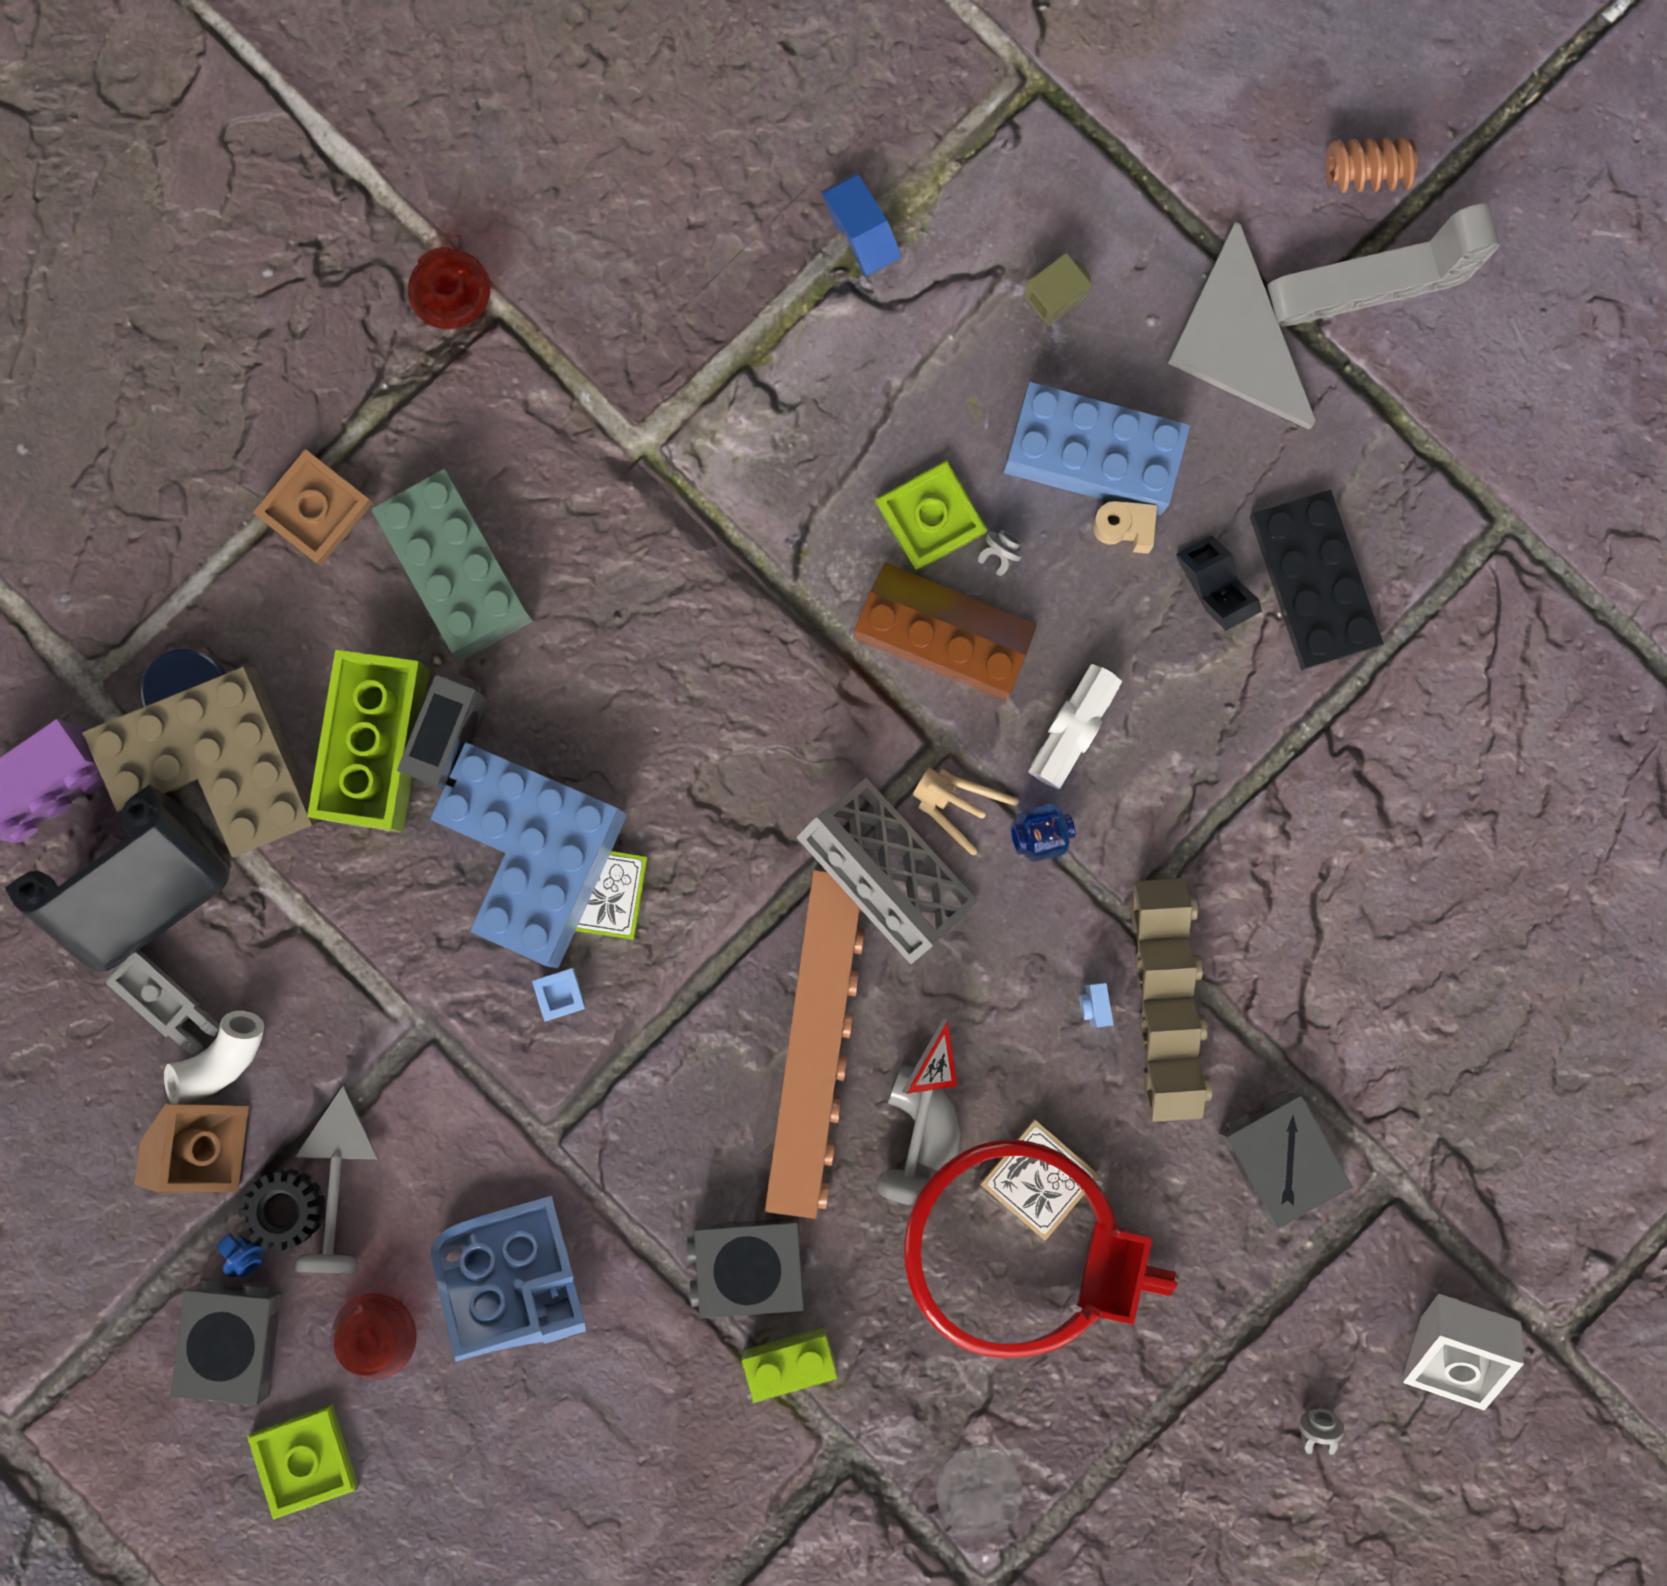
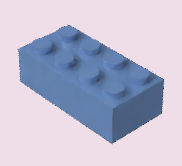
[1003,382,1190,516]

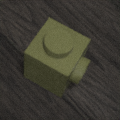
[1023,253,1092,327]

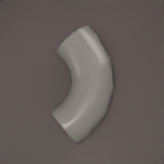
[888,1063,962,1171]

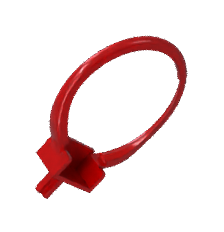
[904,1140,1178,1358]

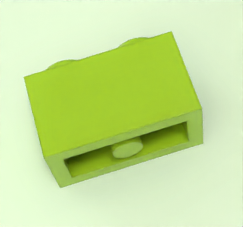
[742,1327,837,1403]

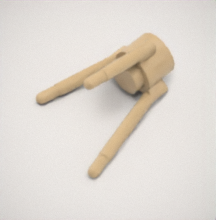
[913,767,1019,855]

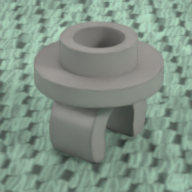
[978,530,1024,576]
[1300,1409,1344,1454]

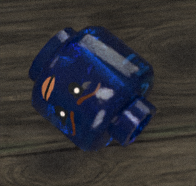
[1010,803,1076,862]

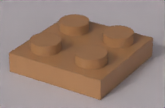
[253,449,373,567]

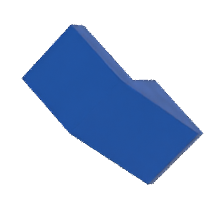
[821,173,902,276]

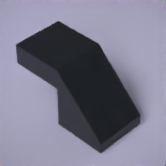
[1176,535,1262,631]

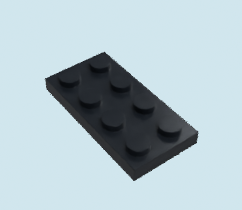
[1250,489,1384,671]

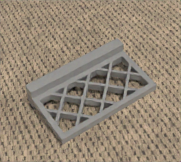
[796,778,978,964]

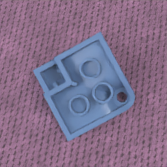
[431,1196,586,1362]

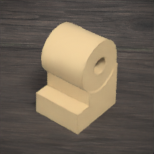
[1093,501,1157,554]

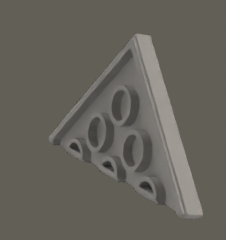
[1168,222,1316,430]

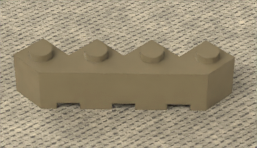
[1131,878,1212,1122]

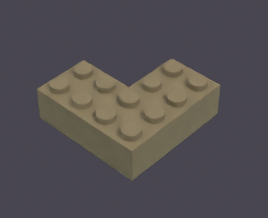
[82,667,322,858]

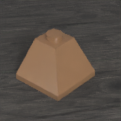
[134,1104,249,1193]

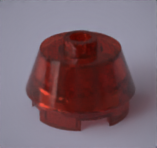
[408,247,491,329]
[331,1293,417,1381]

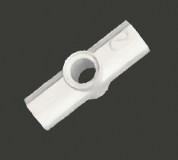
[1028,664,1122,790]

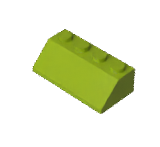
[307,649,430,833]

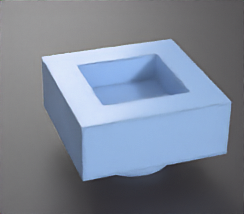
[532,968,587,1022]
[1079,983,1114,1028]

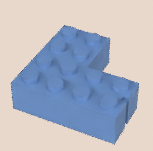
[430,742,628,969]

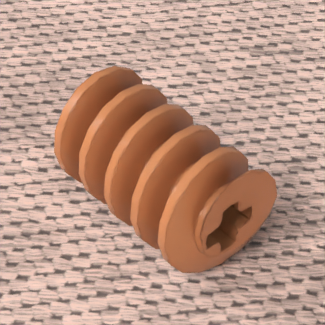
[1325,137,1418,193]

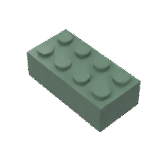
[371,468,533,661]

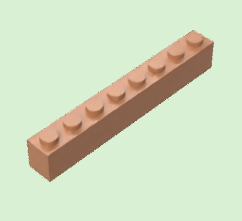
[765,870,865,1219]

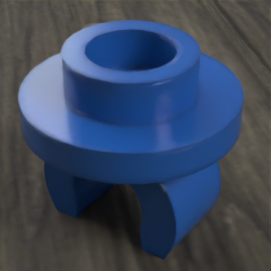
[216,1233,264,1278]

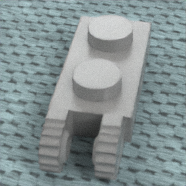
[105,950,220,1056]

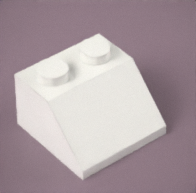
[1403,1294,1524,1410]

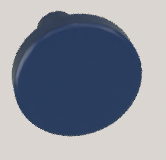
[141,649,226,707]

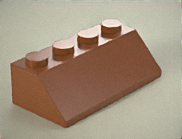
[853,562,1037,701]

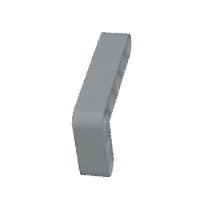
[1267,203,1500,327]

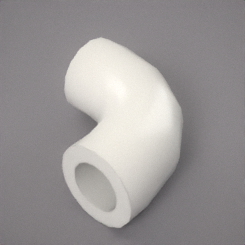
[164,1011,265,1104]

